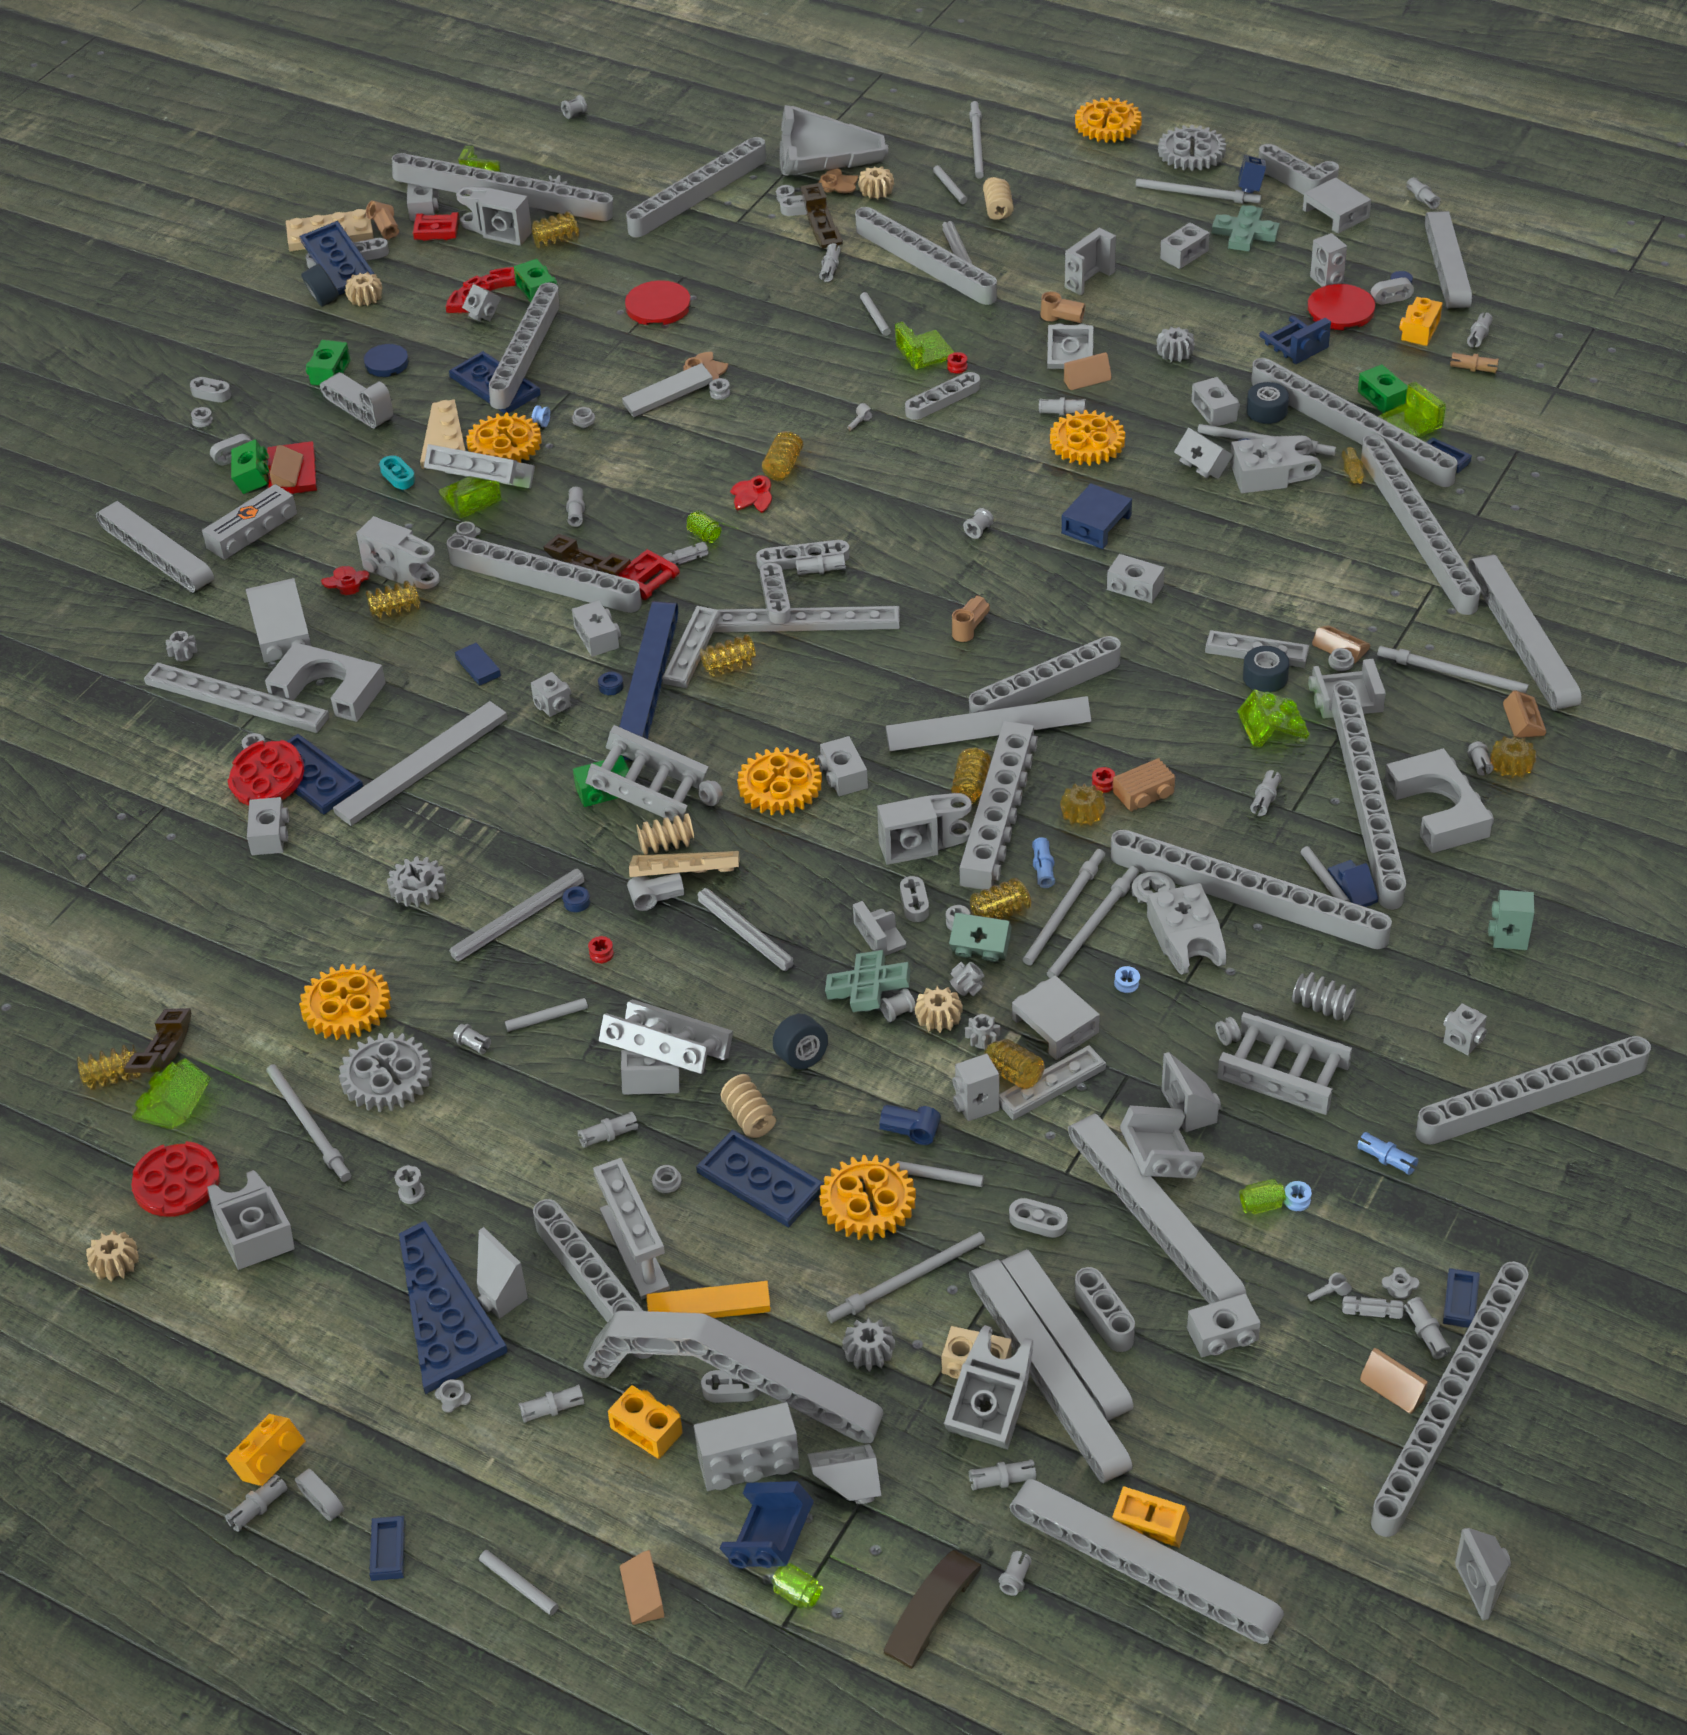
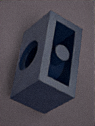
[1238,155,1266,193]

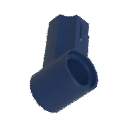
[879,1104,941,1145]

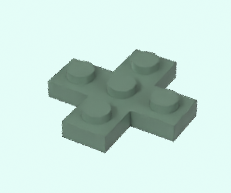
[1212,205,1280,251]
[825,950,911,1012]

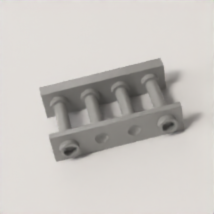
[424,444,535,489]
[586,725,709,822]
[599,999,733,1074]
[1217,1012,1352,1115]
[593,1158,670,1300]

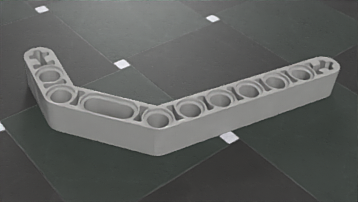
[583,1311,884,1443]

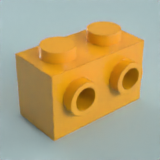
[1399,297,1443,346]
[226,1414,306,1486]

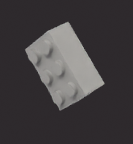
[694,1402,800,1491]

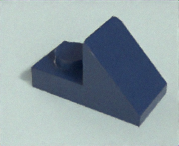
[1327,860,1378,907]

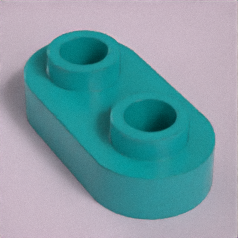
[379,456,415,490]

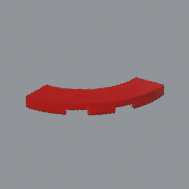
[446,267,516,313]

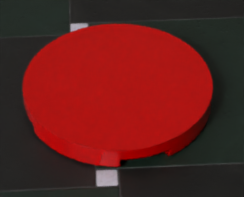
[625,280,691,325]
[1307,284,1375,330]
[227,740,304,806]
[131,1141,220,1217]

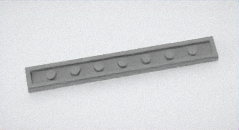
[713,606,900,633]
[144,662,330,733]
[885,696,1091,751]
[333,701,507,826]

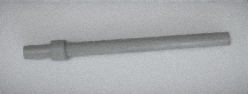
[969,101,984,179]
[1136,178,1261,204]
[1197,424,1336,456]
[1377,646,1529,694]
[1023,849,1105,966]
[1047,866,1139,978]
[266,1064,352,1182]
[826,1232,985,1323]

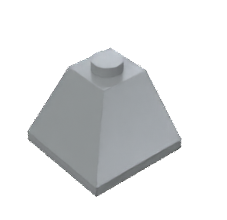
[1161,1052,1221,1133]
[477,1227,528,1319]
[808,1444,881,1504]
[1455,1528,1511,1621]

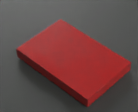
[267,441,317,494]

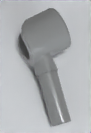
[847,403,872,431]
[1307,1272,1352,1302]

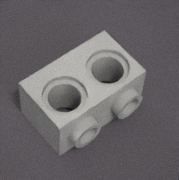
[1160,223,1210,269]
[1310,233,1347,287]

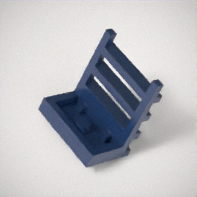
[1259,315,1331,365]

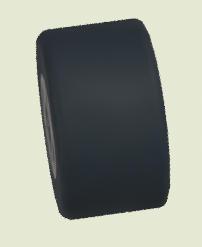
[301,264,339,307]
[1247,382,1289,424]
[1243,646,1289,693]
[773,1013,828,1069]

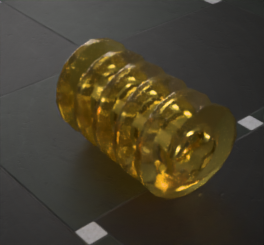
[532,211,579,248]
[762,431,803,481]
[366,581,420,619]
[700,634,756,677]
[951,748,991,804]
[970,878,1031,920]
[984,1039,1045,1089]
[77,1044,141,1090]

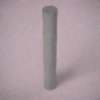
[933,165,968,204]
[860,292,891,336]
[1300,846,1350,902]
[504,998,588,1032]
[897,1161,984,1187]
[479,1550,559,1616]

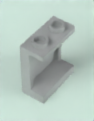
[1303,177,1371,233]
[1065,228,1116,295]
[1308,659,1386,718]
[1012,975,1100,1060]
[1120,1106,1205,1178]

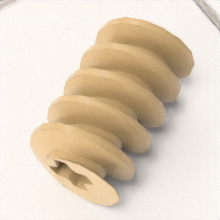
[983,177,1014,220]
[636,813,694,855]
[721,1074,777,1138]

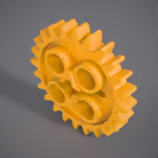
[1075,97,1142,143]
[1050,410,1125,466]
[466,412,542,463]
[737,747,822,815]
[299,964,391,1040]
[820,1155,916,1240]

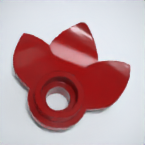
[730,475,772,513]
[321,566,369,595]

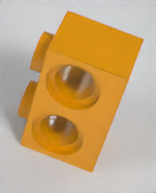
[608,1385,683,1459]
[1113,1486,1190,1548]

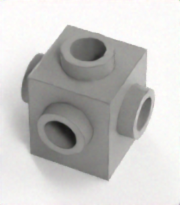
[462,284,501,321]
[531,672,571,717]
[1443,1003,1487,1055]

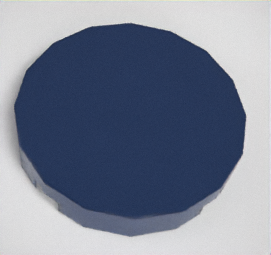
[364,344,409,377]

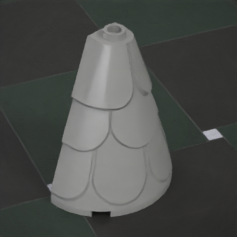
[780,105,888,175]

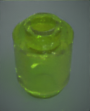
[686,510,722,543]
[1239,1179,1286,1214]
[772,1563,823,1610]

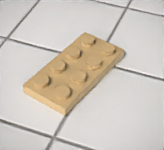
[286,209,374,251]

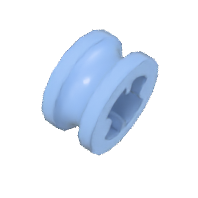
[532,405,550,427]
[1114,966,1140,993]
[1284,1181,1312,1211]

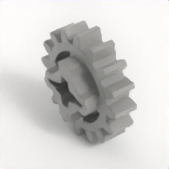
[387,856,447,907]

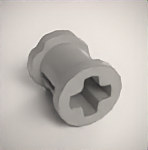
[561,95,587,119]
[963,508,994,539]
[880,988,916,1022]
[394,1165,425,1204]

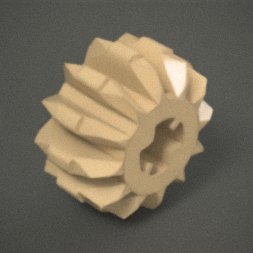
[858,166,894,199]
[345,272,383,307]
[915,985,963,1033]
[86,1229,139,1282]

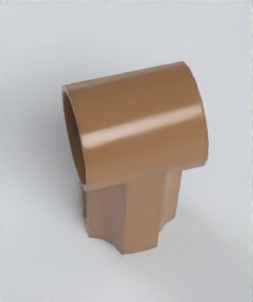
[366,201,400,240]
[1040,291,1086,323]
[952,595,990,642]

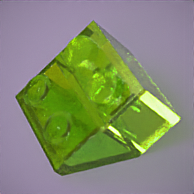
[132,1058,212,1129]

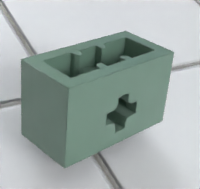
[1488,890,1534,950]
[949,913,1012,962]

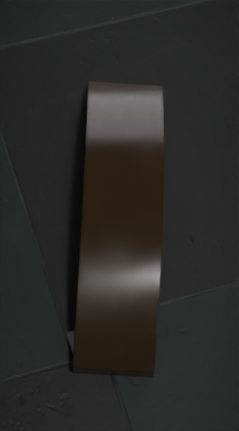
[801,183,843,248]
[543,534,631,576]
[124,1008,192,1073]
[883,1549,981,1669]

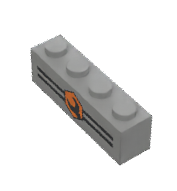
[202,484,297,560]

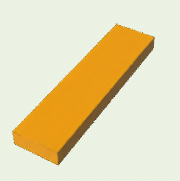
[647,1281,771,1318]

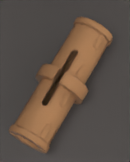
[1450,352,1499,374]

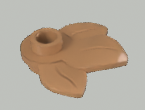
[819,168,858,193]
[683,352,728,380]

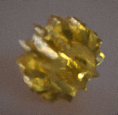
[1490,735,1536,778]
[1060,783,1106,827]

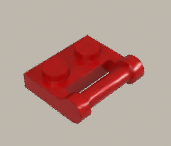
[413,212,460,241]
[616,549,680,600]

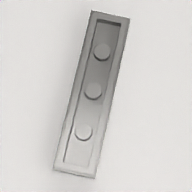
[622,363,713,417]
[662,606,721,689]
[1205,630,1309,668]
[999,1045,1106,1120]

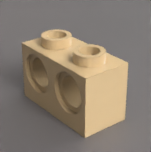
[942,1326,1011,1379]

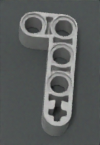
[1258,144,1339,195]
[320,372,393,428]

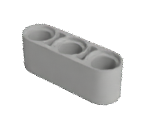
[1075,1267,1135,1352]

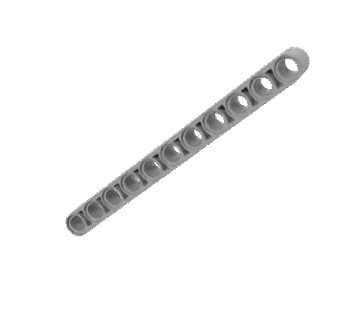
[392,153,613,221]
[1251,358,1457,487]
[1361,434,1481,615]
[1331,681,1406,910]
[1111,830,1392,949]
[1371,1261,1528,1537]

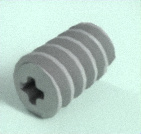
[1292,972,1356,1021]

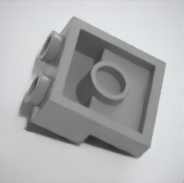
[1047,324,1093,369]

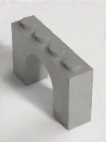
[265,642,386,722]
[1384,748,1494,853]

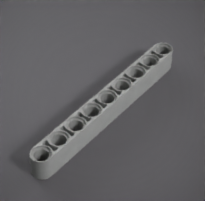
[626,137,766,237]
[855,207,997,305]
[489,283,559,409]
[447,535,642,613]
[1468,554,1581,710]
[1416,1036,1651,1145]
[1068,1113,1247,1304]
[969,1259,1132,1483]
[1009,1479,1284,1644]

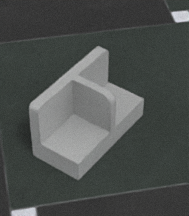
[853,901,906,956]
[621,1050,679,1094]

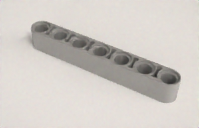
[1425,211,1472,308]
[96,501,214,592]
[969,636,1121,713]
[533,1199,654,1359]
[1000,1249,1134,1421]

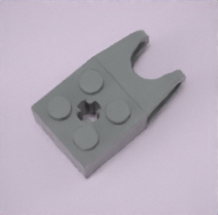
[456,187,532,246]
[1230,436,1322,493]
[356,516,440,589]
[877,793,971,865]
[1147,883,1226,975]
[207,1170,295,1270]
[944,1325,1034,1450]

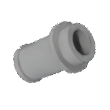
[1467,741,1494,776]
[453,1024,491,1054]
[999,1551,1032,1596]

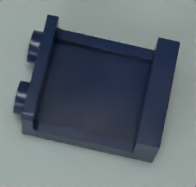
[1061,483,1132,549]
[720,1481,814,1568]

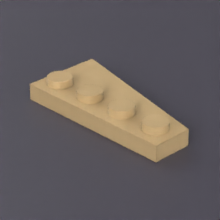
[420,399,465,469]
[629,851,740,877]

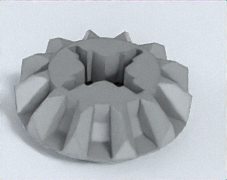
[1132,872,1175,905]

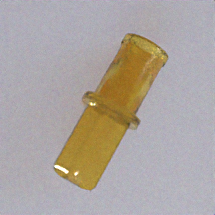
[1341,447,1365,484]

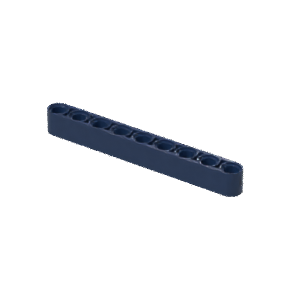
[619,601,678,761]

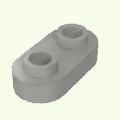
[1009,1198,1068,1238]

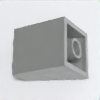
[246,578,311,663]

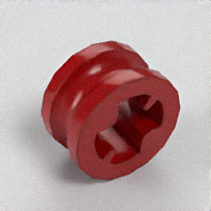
[947,352,968,374]
[1092,767,1116,793]
[588,936,614,963]

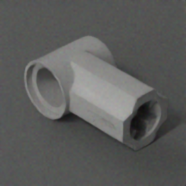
[627,873,684,911]

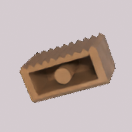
[1113,758,1175,812]

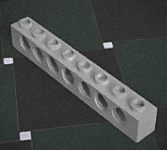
[960,721,1038,891]

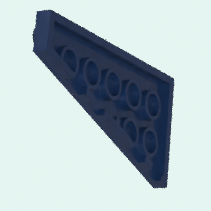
[399,1220,508,1394]

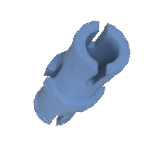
[1032,838,1055,888]
[1357,1132,1418,1175]

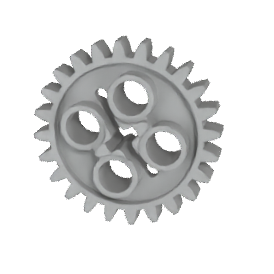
[1158,125,1226,171]
[339,1032,432,1112]

